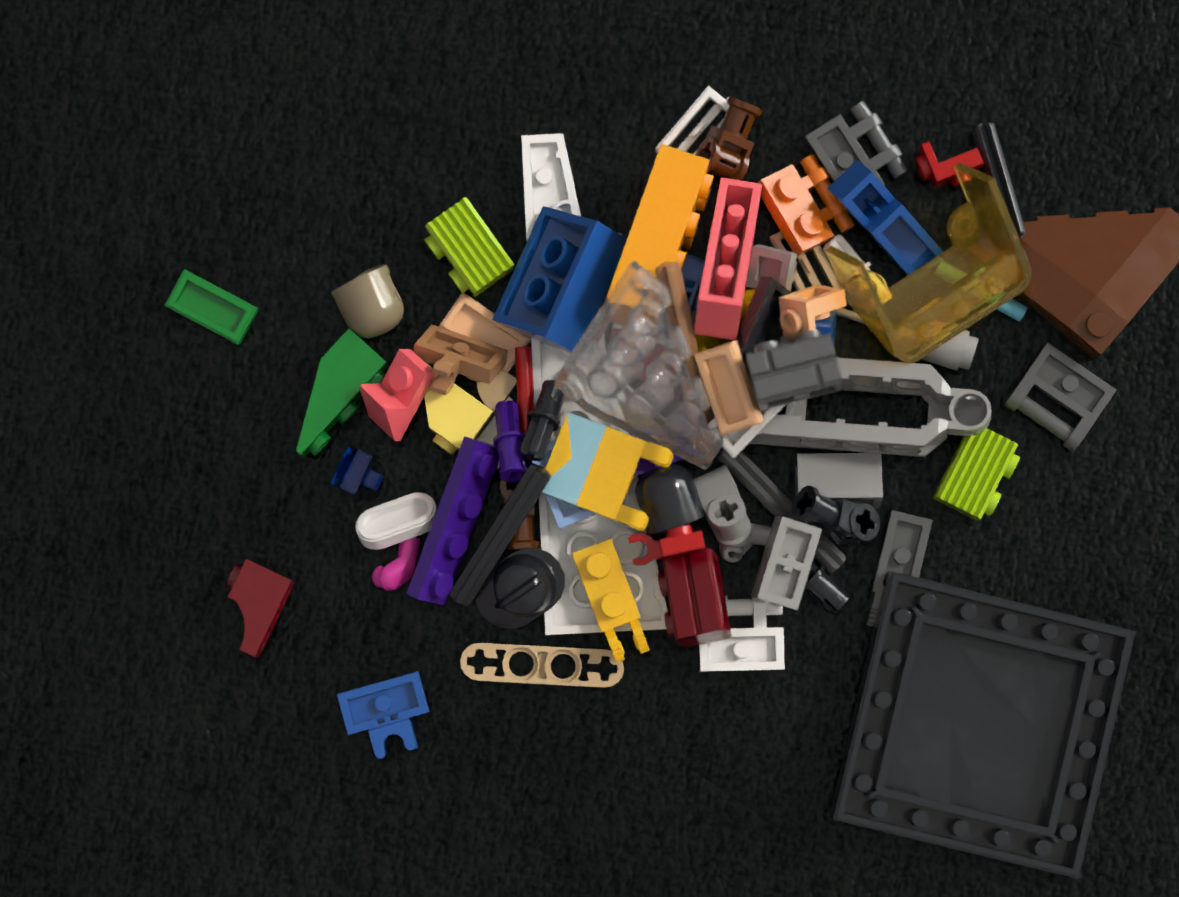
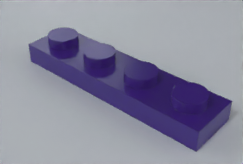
[406,436,499,606]

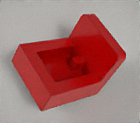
[915,141,983,189]

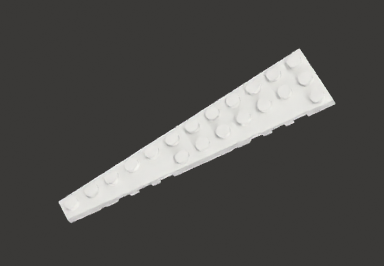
[521,133,668,635]

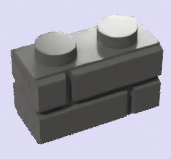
[746,330,844,411]

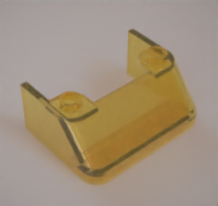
[825,163,1032,363]

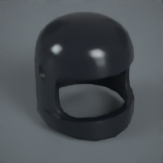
[635,464,705,537]

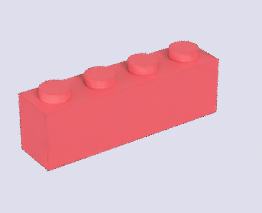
[694,178,762,340]

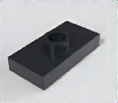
[736,276,792,365]

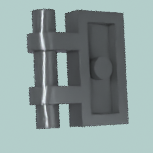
[804,101,908,185]

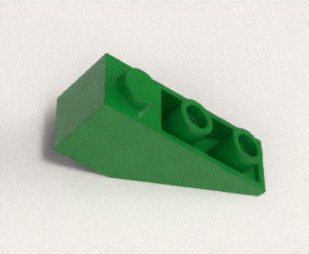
[296,328,388,458]

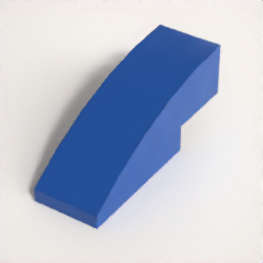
[827,160,946,285]

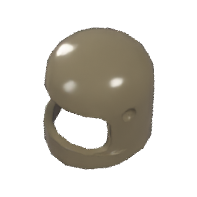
[331,264,404,338]

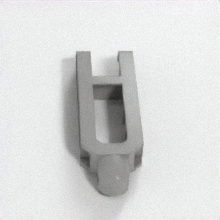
[748,358,991,457]

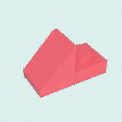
[360,349,436,441]

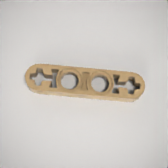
[460,643,624,687]

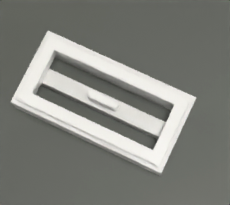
[655,85,729,155]

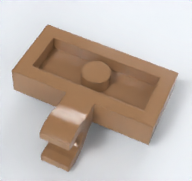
[414,324,508,395]

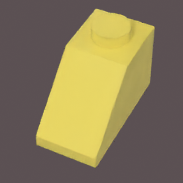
[424,362,494,455]

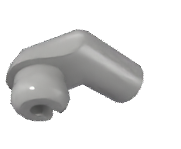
[719,523,772,563]

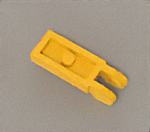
[572,539,650,663]

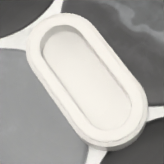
[355,492,437,550]

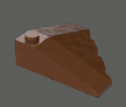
[967,207,1179,360]

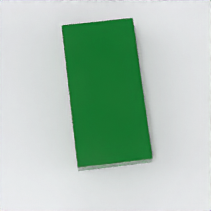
[164,269,259,345]

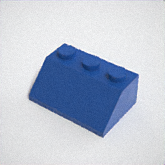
[492,206,627,355]

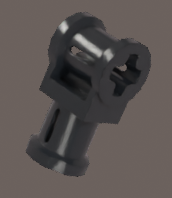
[792,485,880,545]

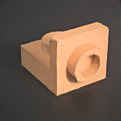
[778,285,846,341]

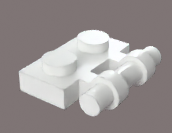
[699,595,785,672]

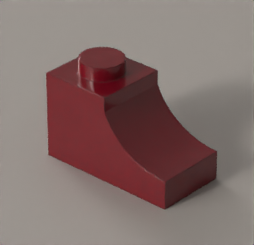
[226,559,295,657]

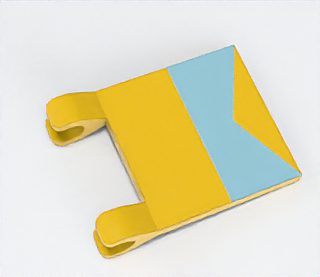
[542,412,673,531]

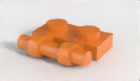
[758,154,855,257]

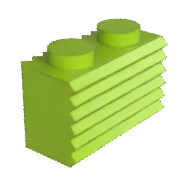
[424,197,515,297]
[932,428,1020,521]

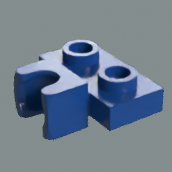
[337,671,430,760]

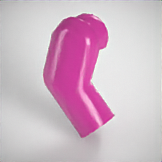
[372,537,420,591]

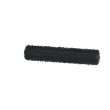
[972,122,1026,242]

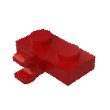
[628,525,705,566]

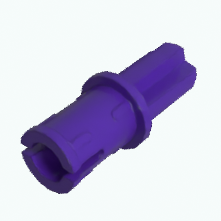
[493,400,526,483]

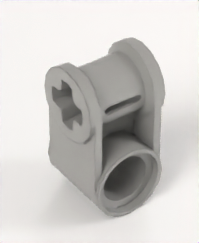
[693,465,753,548]

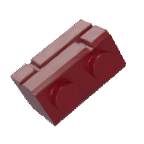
[658,548,732,647]

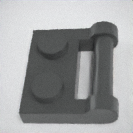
[1004,343,1116,452]

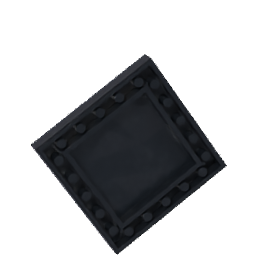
[829,571,1136,879]

